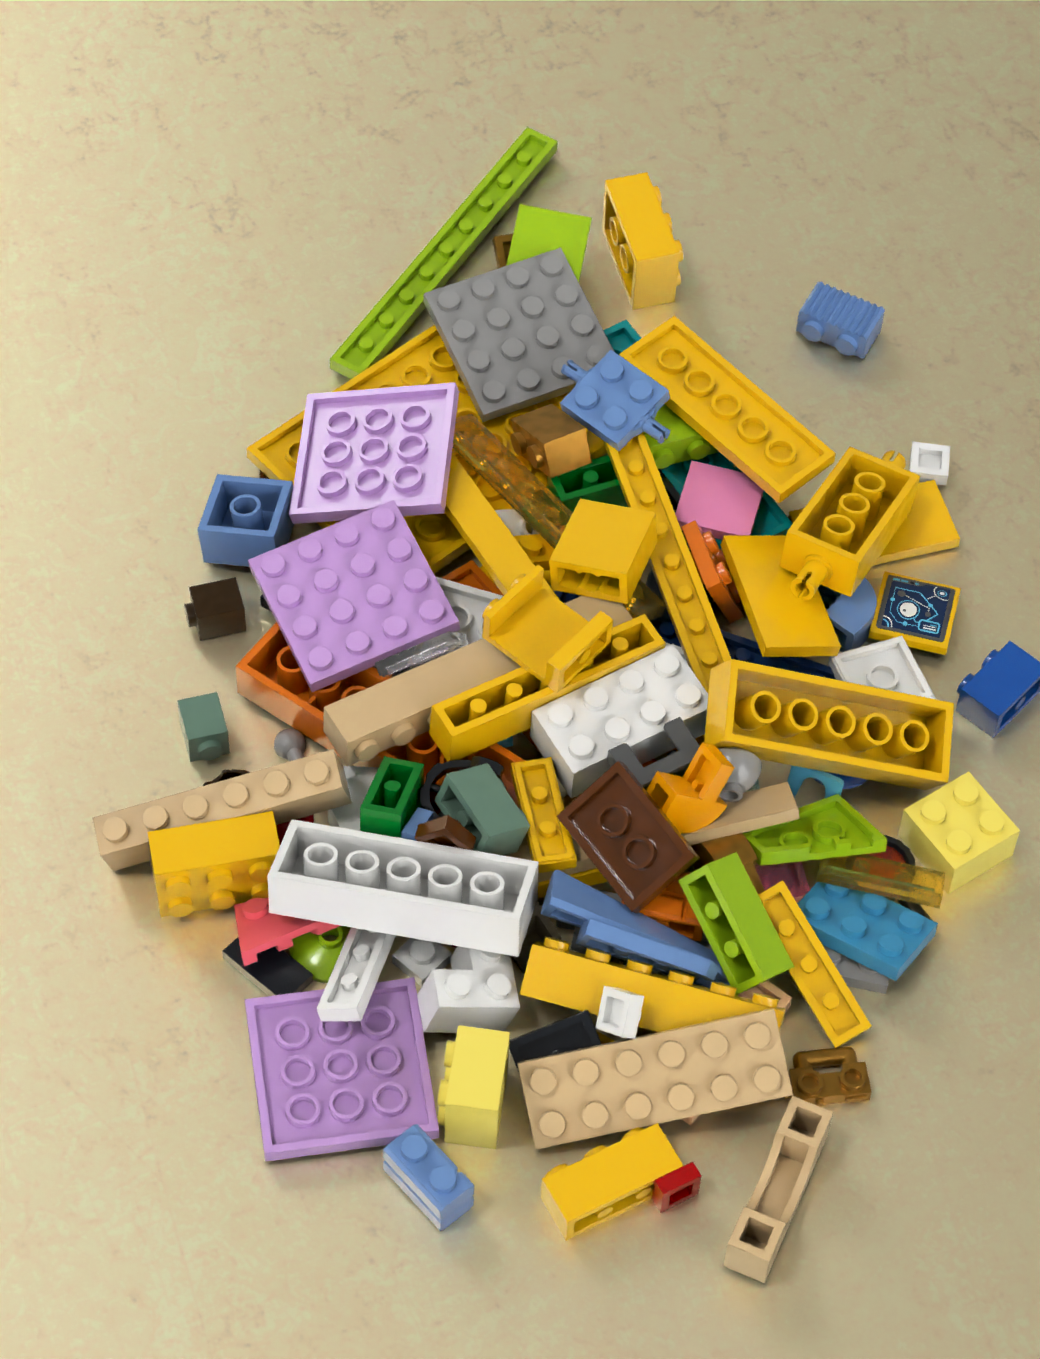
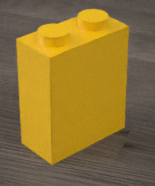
[549,499,657,604]

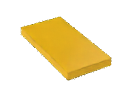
[788,480,960,566]
[720,535,841,657]

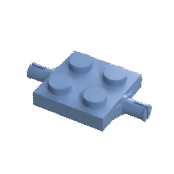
[560,350,670,451]

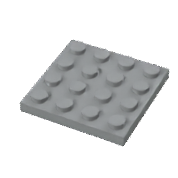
[423,248,614,422]

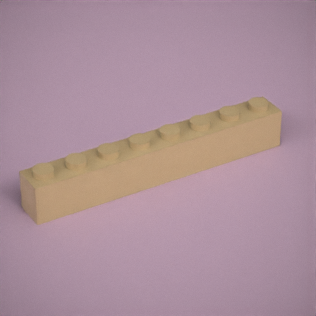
[323,596,633,767]

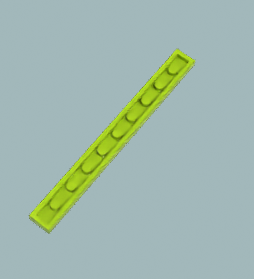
[330,127,558,379]

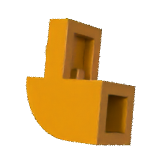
[646,742,735,833]

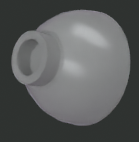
[718,747,762,802]

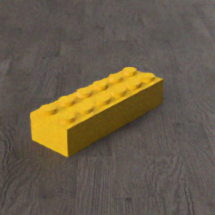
[704,659,954,790]

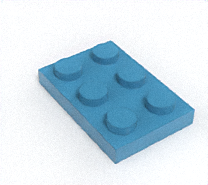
[798,870,938,981]

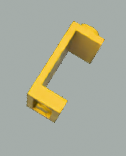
[482,564,613,693]

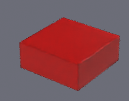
[652,1162,702,1213]

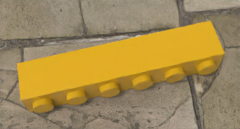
[429,614,666,761]
[520,937,786,1033]

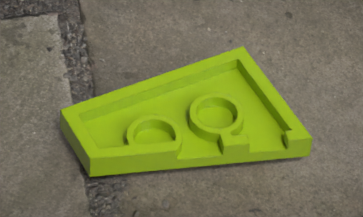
[743,794,888,866]

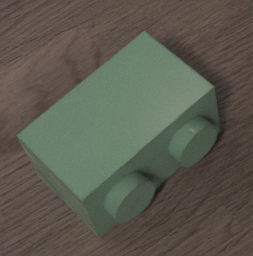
[434,763,530,856]

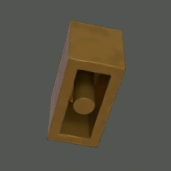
[510,404,592,478]

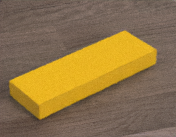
[510,757,577,873]

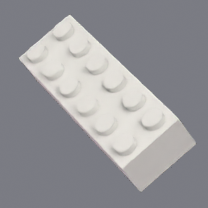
[268,819,539,957]

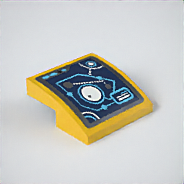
[868,571,961,655]

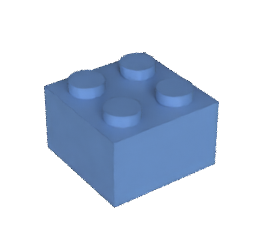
[197,474,294,567]

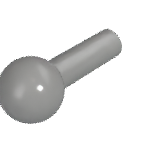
[274,728,306,761]

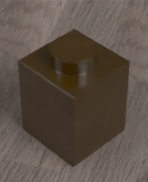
[184,577,246,641]

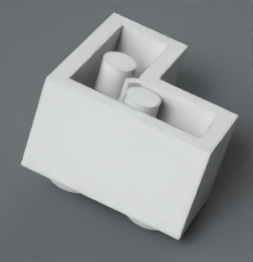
[417,946,520,1033]

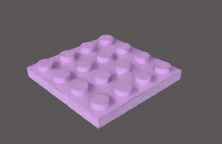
[289,382,459,524]
[248,499,460,692]
[245,977,439,1162]

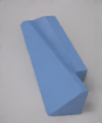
[540,870,730,988]

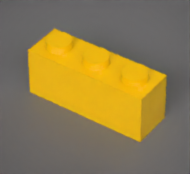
[540,1123,684,1241]

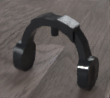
[420,756,504,819]

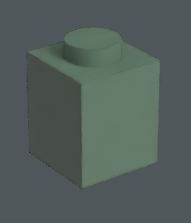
[177,692,230,762]

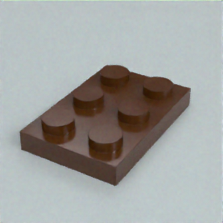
[556,761,700,914]

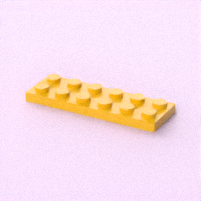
[619,316,836,503]

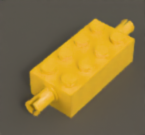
[779,447,920,600]

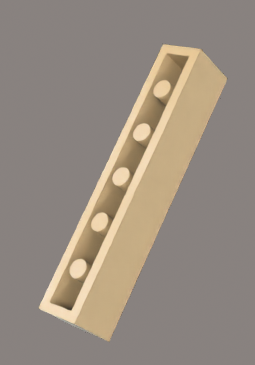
[92,749,352,871]

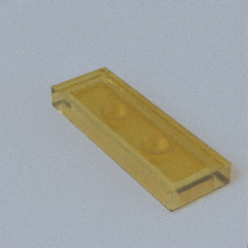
[816,854,945,908]

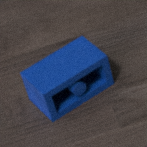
[956,641,1040,738]

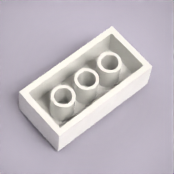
[530,644,708,798]

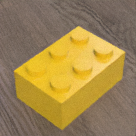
[602,172,683,310]
[147,811,280,917]

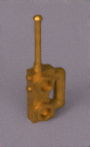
[783,1047,872,1107]

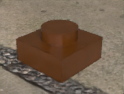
[414,815,477,850]

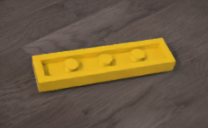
[759,880,872,1048]

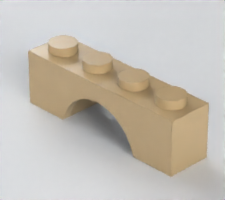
[723,1096,833,1283]

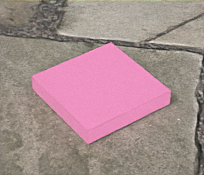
[675,461,764,540]

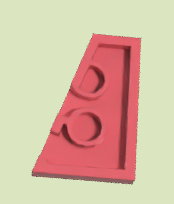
[234,898,340,967]

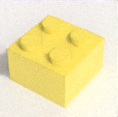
[898,771,1020,894]
[437,1025,510,1149]

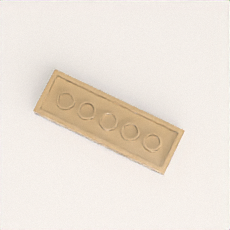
[517,1008,793,1149]

